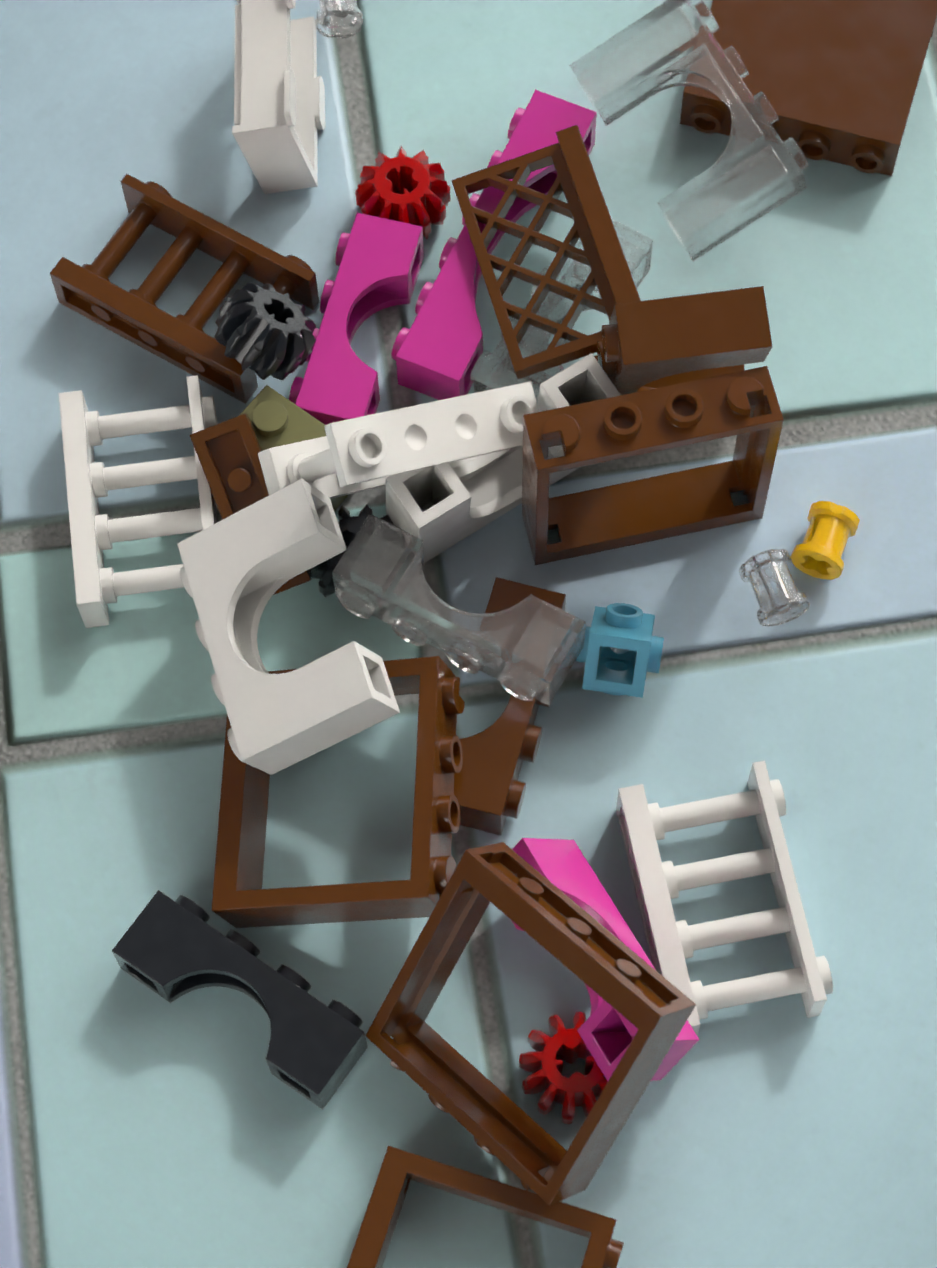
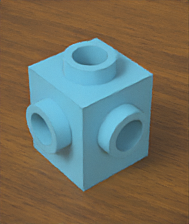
[575,603,664,698]

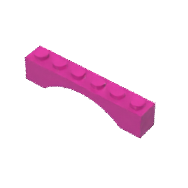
[391,90,597,400]

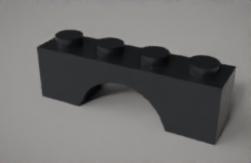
[112,890,368,1110]

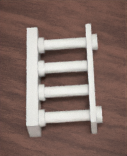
[59,375,217,628]
[258,381,539,499]
[616,760,833,1035]

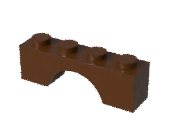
[454,577,574,836]

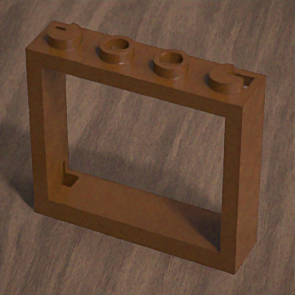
[522,366,784,565]
[211,656,465,928]
[365,842,696,1206]
[347,1146,624,1268]

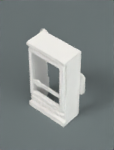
[232,0,325,194]

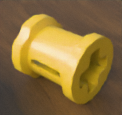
[791,501,860,580]

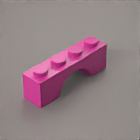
[289,213,424,425]
[511,838,700,1081]

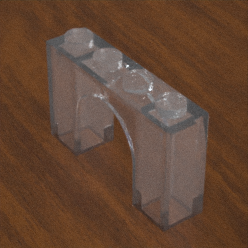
[569,0,809,261]

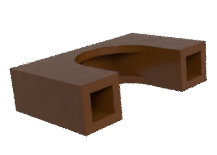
[594,286,773,395]

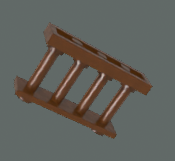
[50,174,319,404]

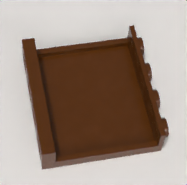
[680,0,937,176]

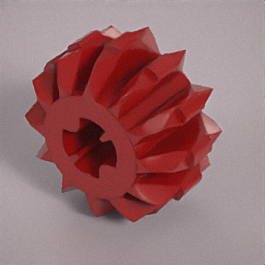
[355,146,451,239]
[519,1011,608,1124]

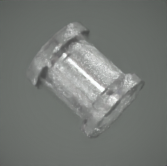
[315,0,363,38]
[738,549,810,627]

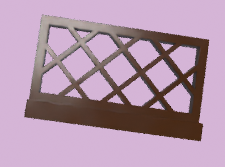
[451,125,641,379]

